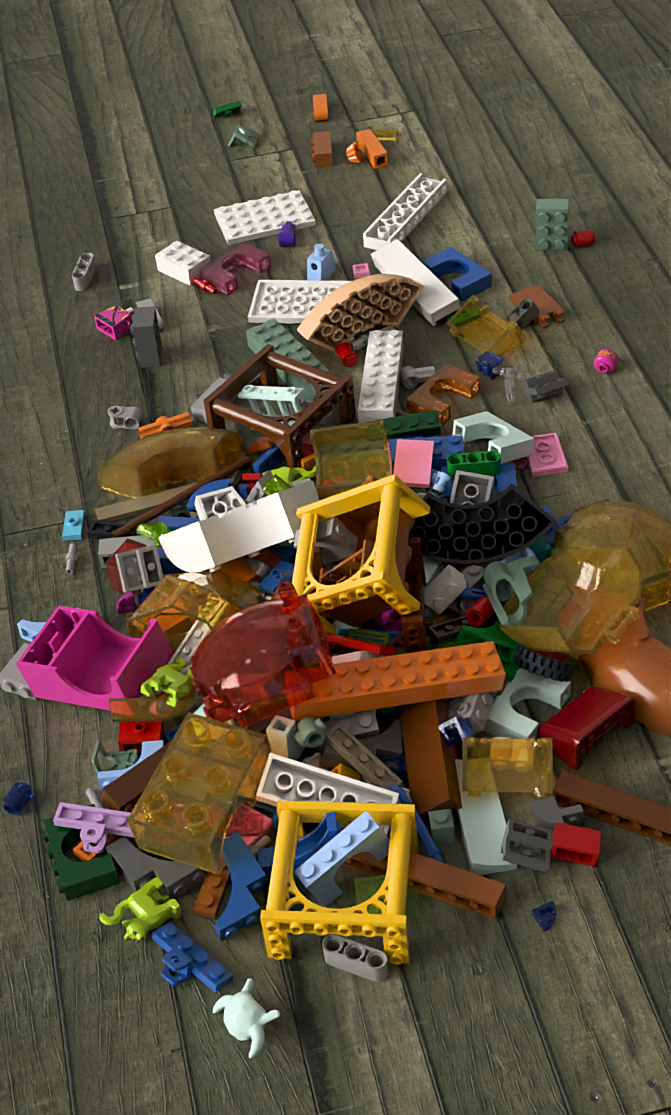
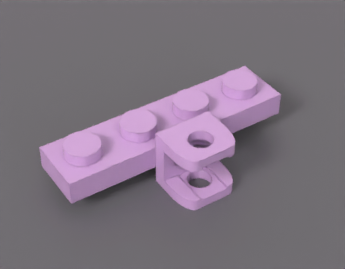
[53,802,146,853]

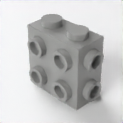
[446,692,494,739]

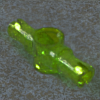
[137,522,173,547]

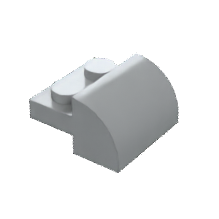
[115,545,165,593]

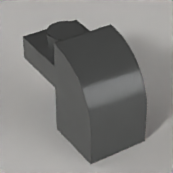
[532,795,584,830]

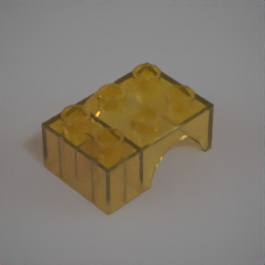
[310,420,392,519]
[127,712,272,875]

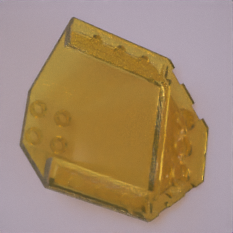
[128,569,268,674]

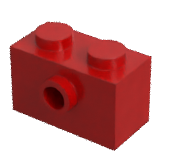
[118,721,165,755]
[550,822,601,867]

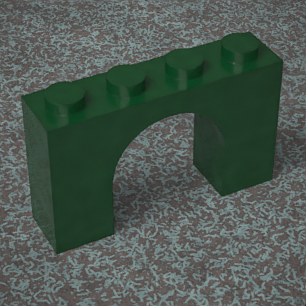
[42,804,120,901]

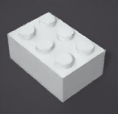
[155,241,212,286]

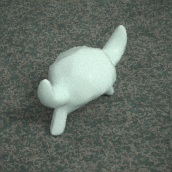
[213,978,280,1059]

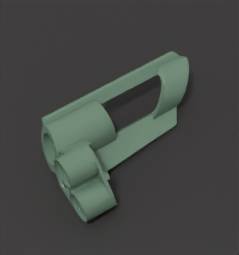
[483,556,544,628]

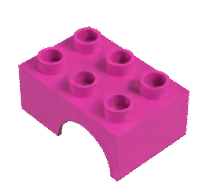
[16,606,174,715]

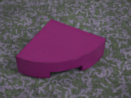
[116,591,137,614]

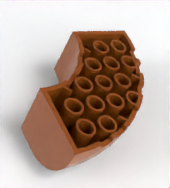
[579,593,671,737]

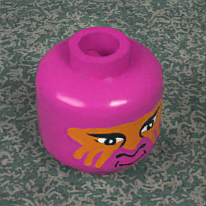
[594,349,619,374]

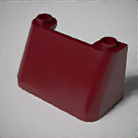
[538,686,636,771]

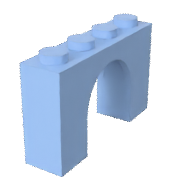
[294,811,390,907]

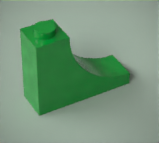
[455,617,520,664]

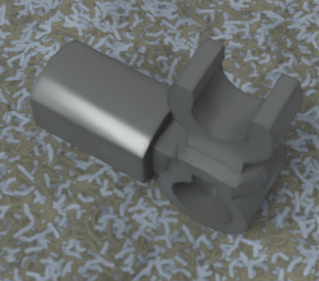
[243,555,276,578]

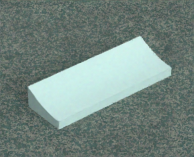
[455,759,517,875]

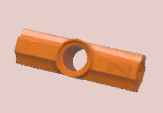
[138,412,193,442]

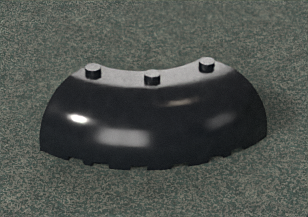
[408,483,558,564]

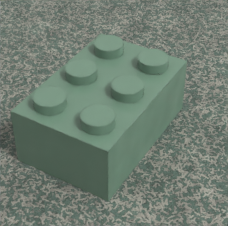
[536,199,569,250]

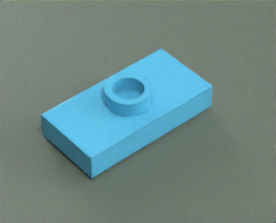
[62,510,85,541]

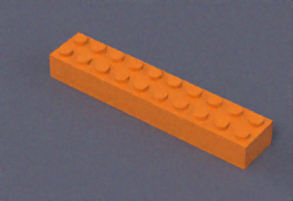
[284,641,506,721]

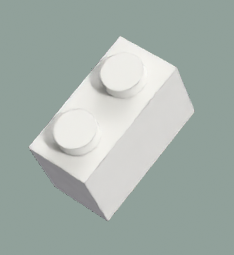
[424,565,467,614]

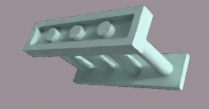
[237,385,308,434]

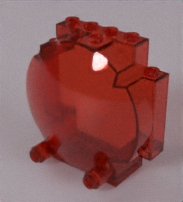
[190,581,336,728]

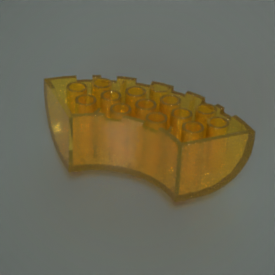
[97,427,245,499]

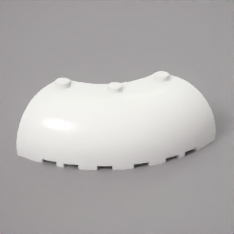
[158,481,319,573]

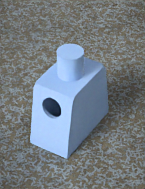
[307,244,336,281]

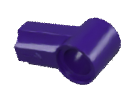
[279,221,296,247]

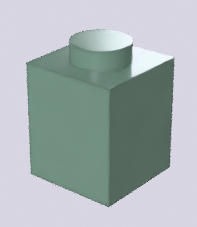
[428,809,455,845]

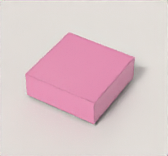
[352,263,370,279]

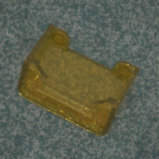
[446,295,526,360]
[462,737,553,797]

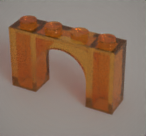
[406,363,481,426]

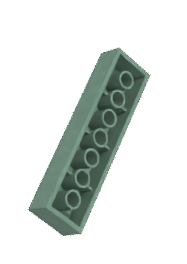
[246,319,333,401]

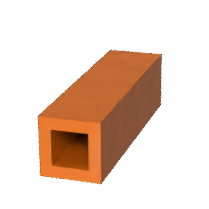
[356,129,388,169]

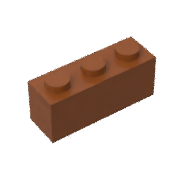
[310,131,333,167]

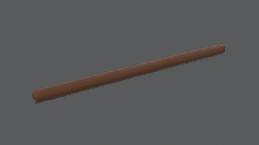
[112,455,251,538]

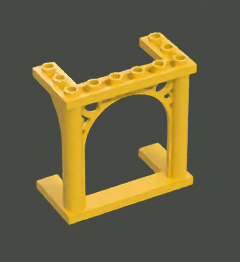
[281,474,430,639]
[260,801,418,965]

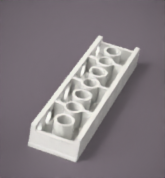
[363,173,447,250]
[371,239,462,326]

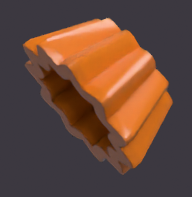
[346,142,362,163]

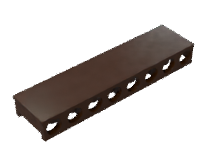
[399,698,462,826]

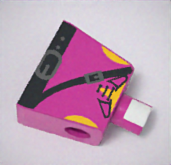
[94,306,135,340]

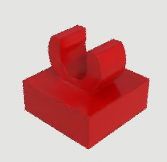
[242,473,261,494]

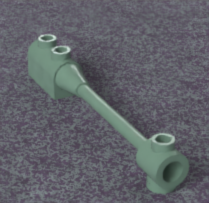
[243,628,327,748]

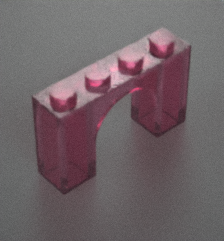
[199,242,271,296]

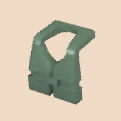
[228,125,259,148]
[91,740,138,775]

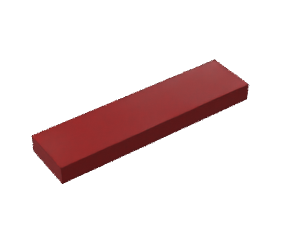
[327,634,396,656]

